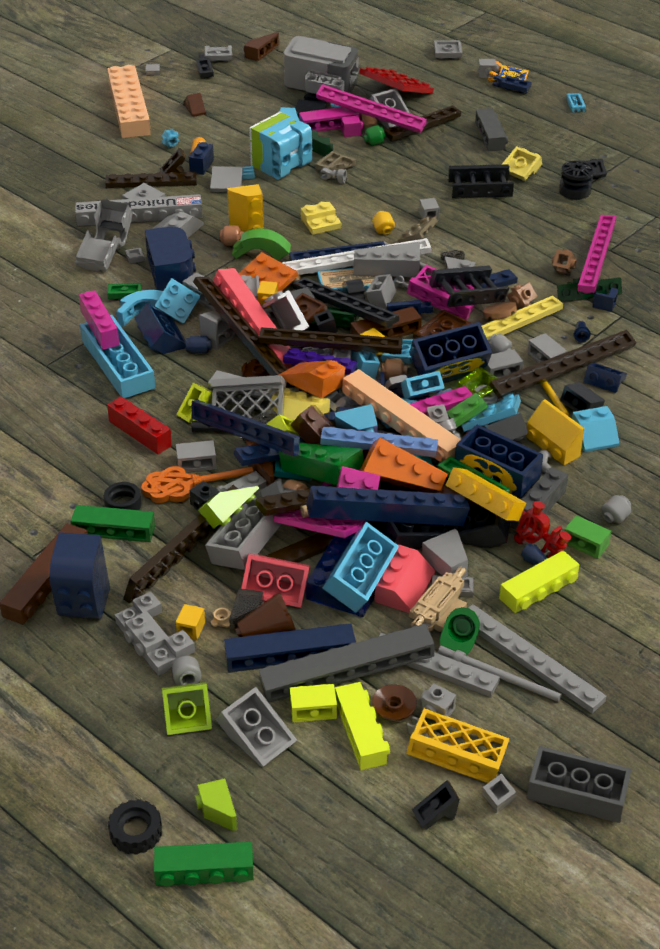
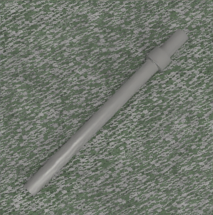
[438,646,562,702]

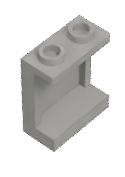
[261,290,309,330]

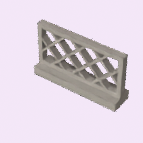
[211,375,286,422]

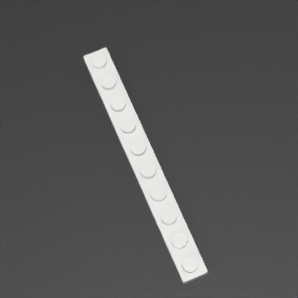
[282,238,431,275]

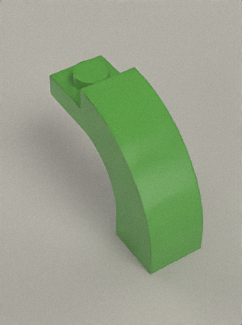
[232,228,291,260]

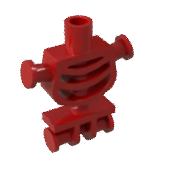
[514,501,571,558]

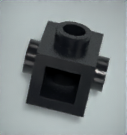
[189,481,220,511]

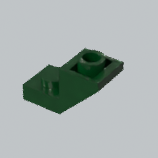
[312,130,333,157]

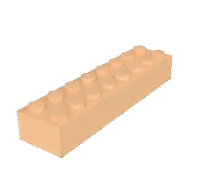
[107,65,151,138]

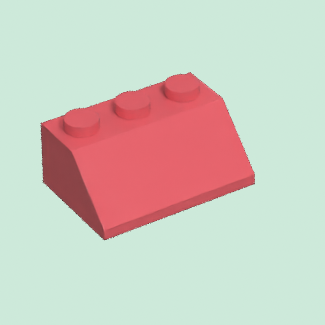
[375,544,436,613]
[240,553,310,608]

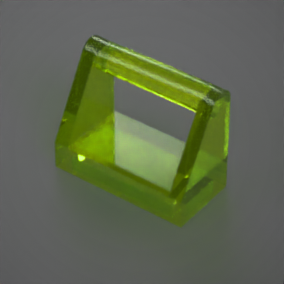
[456,367,498,398]

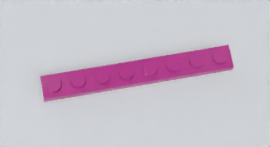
[316,84,427,133]

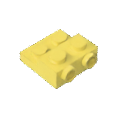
[502,146,542,181]
[301,202,342,235]

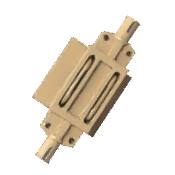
[409,566,467,633]

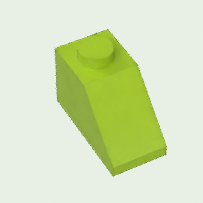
[195,778,237,831]

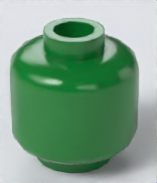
[363,125,386,146]

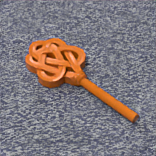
[141,466,253,503]

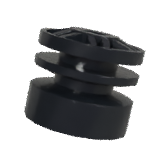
[559,160,594,200]

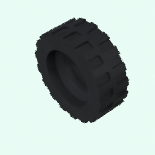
[108,799,162,855]

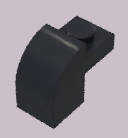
[342,279,366,302]
[304,309,337,333]

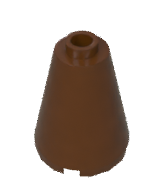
[235,593,296,637]

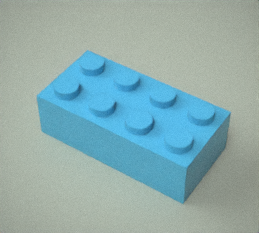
[322,522,399,612]

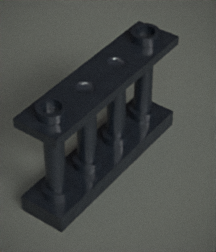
[448,164,514,198]
[429,266,509,307]

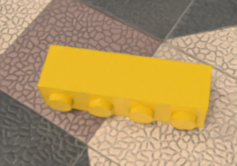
[445,468,526,521]

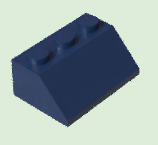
[134,303,186,354]

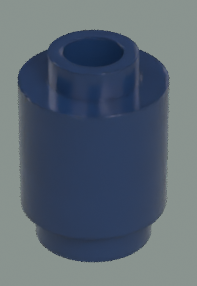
[186,336,211,354]

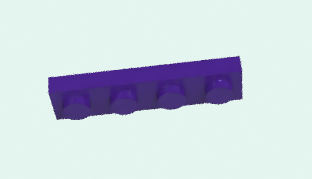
[283,348,357,375]

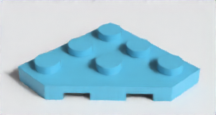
[462,393,521,432]

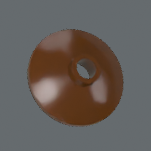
[372,684,417,721]

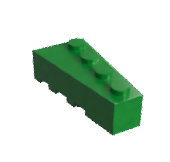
[279,443,364,485]

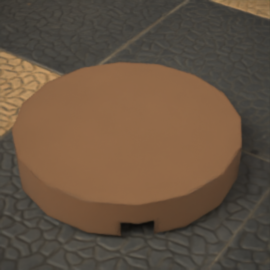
[483,302,517,320]

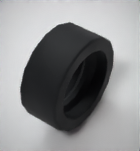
[103,482,142,510]

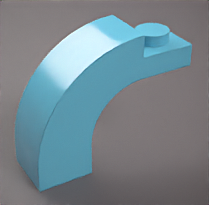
[116,290,163,327]

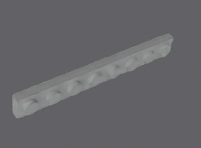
[469,604,607,714]

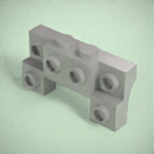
[115,591,195,676]

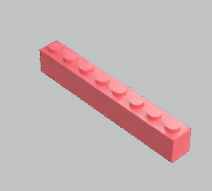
[213,268,295,369]

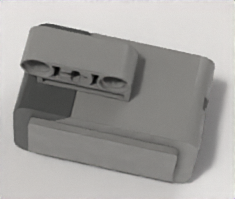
[284,36,359,94]

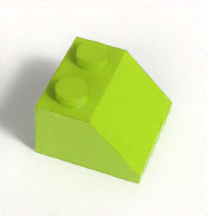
[162,682,212,735]

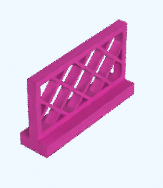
[406,265,476,320]
[273,510,367,538]

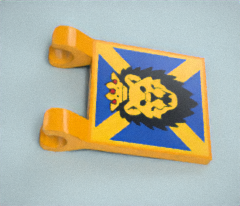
[488,61,529,82]

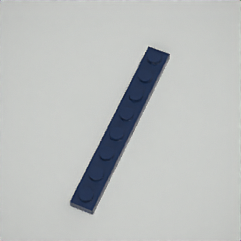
[192,400,299,456]

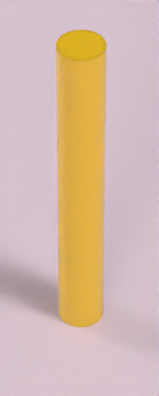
[540,381,569,416]

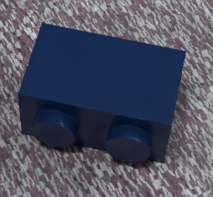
[189,142,214,175]

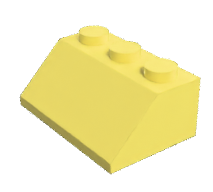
[265,388,330,423]

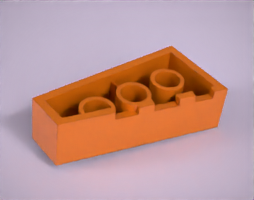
[360,437,448,493]

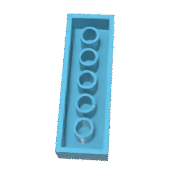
[80,315,156,398]

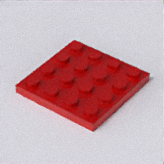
[358,66,434,94]

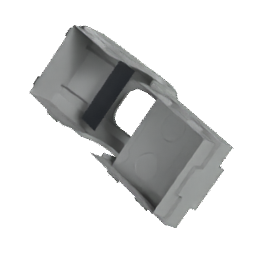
[75,199,132,272]

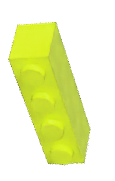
[499,551,580,613]
[335,682,390,770]

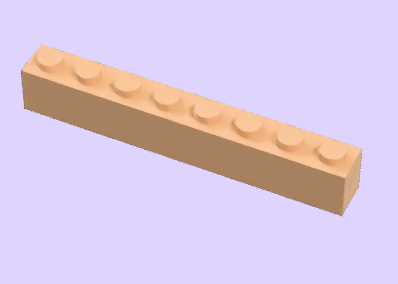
[342,369,461,462]

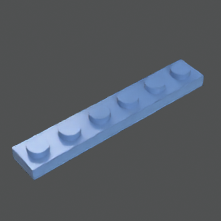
[320,427,438,457]

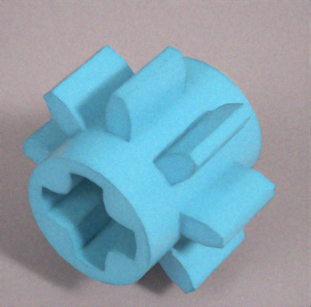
[161,128,180,148]

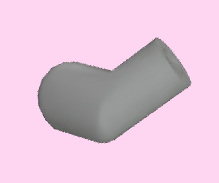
[539,450,551,473]

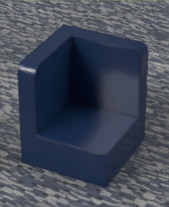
[593,288,618,312]

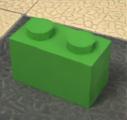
[564,515,612,559]

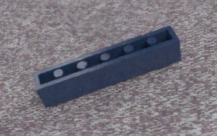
[224,623,356,673]

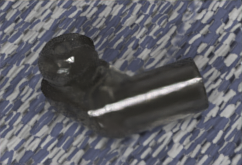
[440,250,465,261]

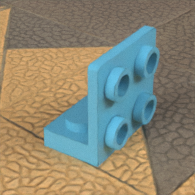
[155,278,200,324]

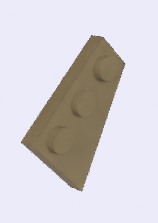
[397,216,438,243]

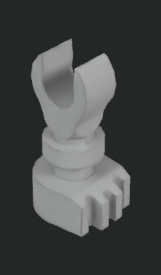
[320,168,347,184]

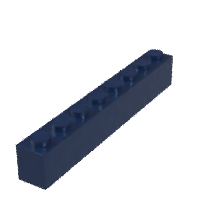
[306,486,470,526]

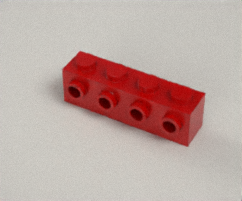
[107,396,172,455]

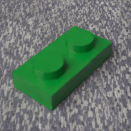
[107,283,142,300]

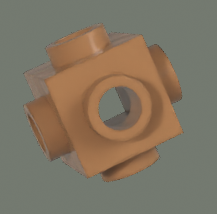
[552,249,577,274]
[507,282,538,308]

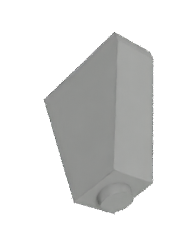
[422,529,468,578]

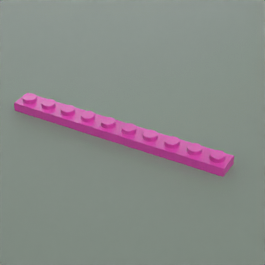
[578,215,616,293]

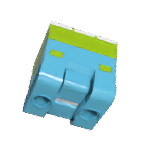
[249,112,312,180]

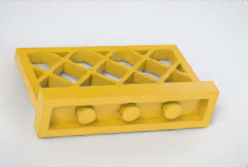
[406,708,510,783]

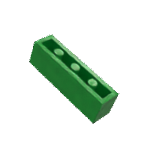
[71,505,155,542]
[154,842,254,887]

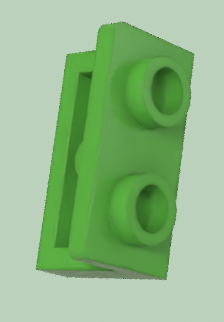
[447,393,488,427]

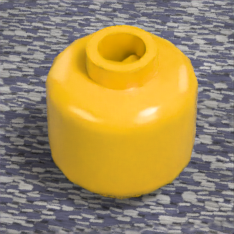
[372,211,395,235]

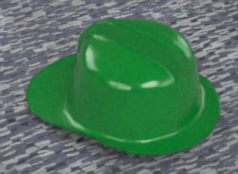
[440,607,480,655]

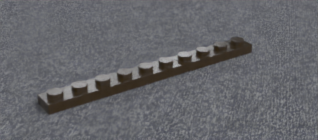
[193,277,296,388]
[489,330,637,399]

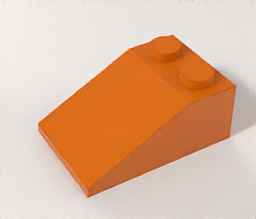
[279,360,346,399]

